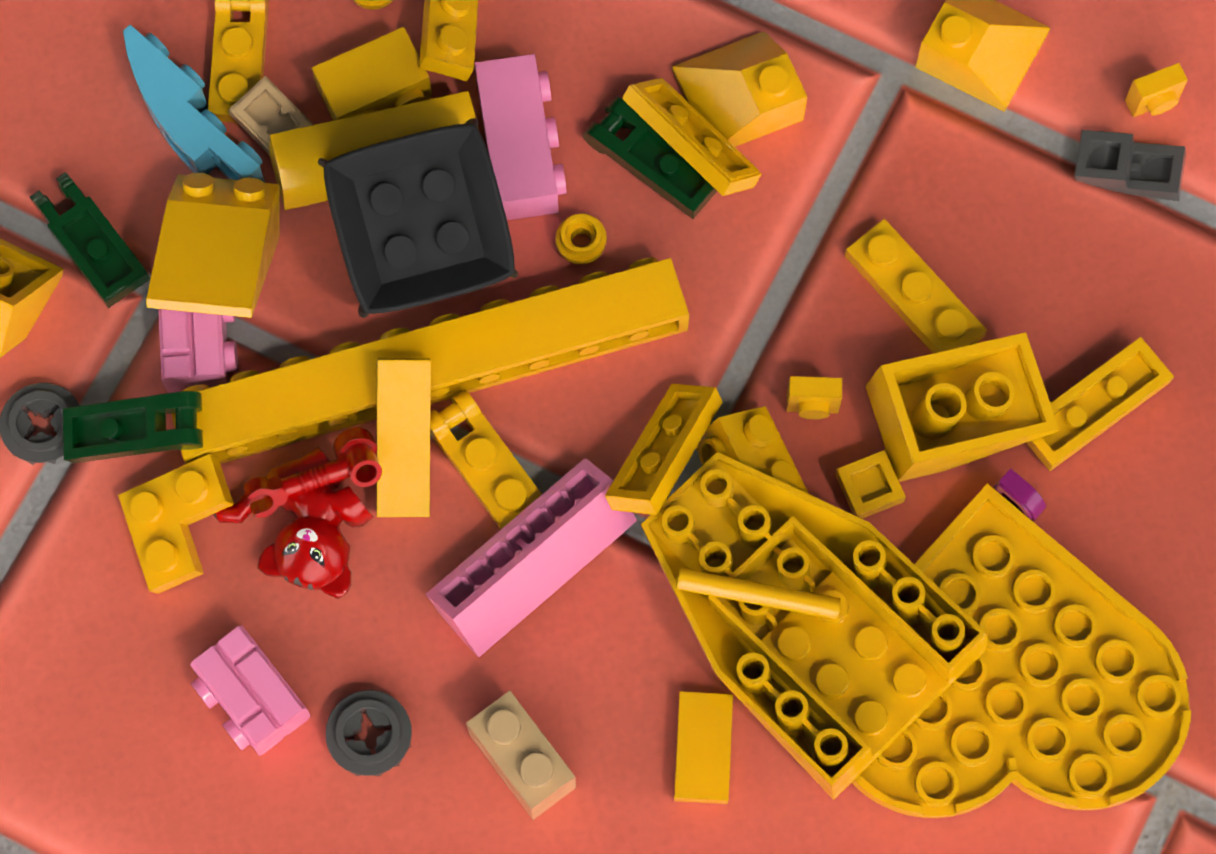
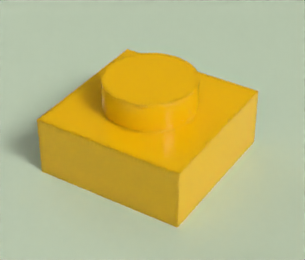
[1125,63,1188,118]
[787,376,843,420]
[835,450,906,519]

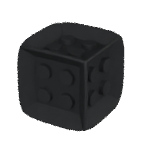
[318,118,518,318]

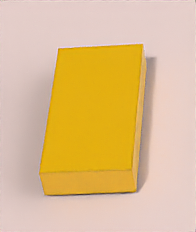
[674,691,733,804]

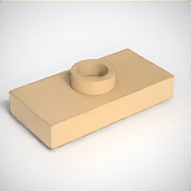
[228,76,313,155]

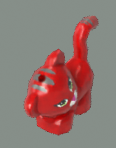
[212,446,373,599]

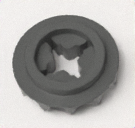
[0,383,80,465]
[326,690,412,776]

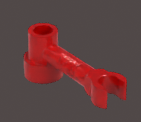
[243,427,382,518]

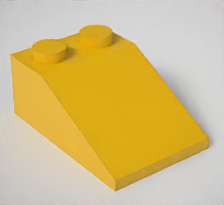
[146,173,280,318]
[865,332,1059,482]

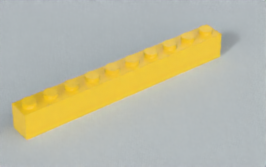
[171,257,689,464]

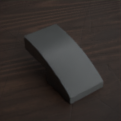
[1075,130,1186,201]

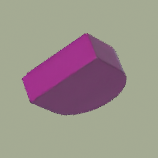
[993,468,1046,522]

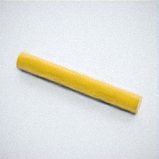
[676,568,841,620]

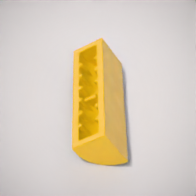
[269,91,478,210]

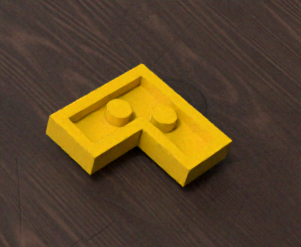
[118,454,234,594]

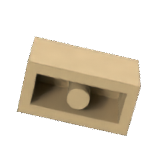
[466,691,576,820]

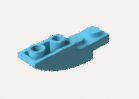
[123,25,265,183]

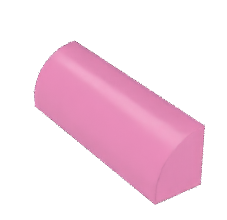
[426,458,638,657]

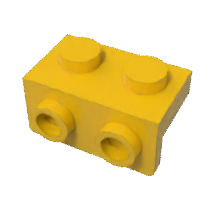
[696,406,809,494]

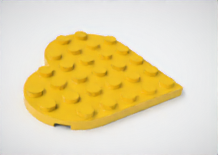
[852,483,1192,818]

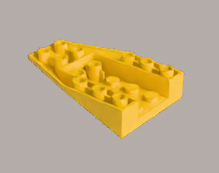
[641,452,987,800]

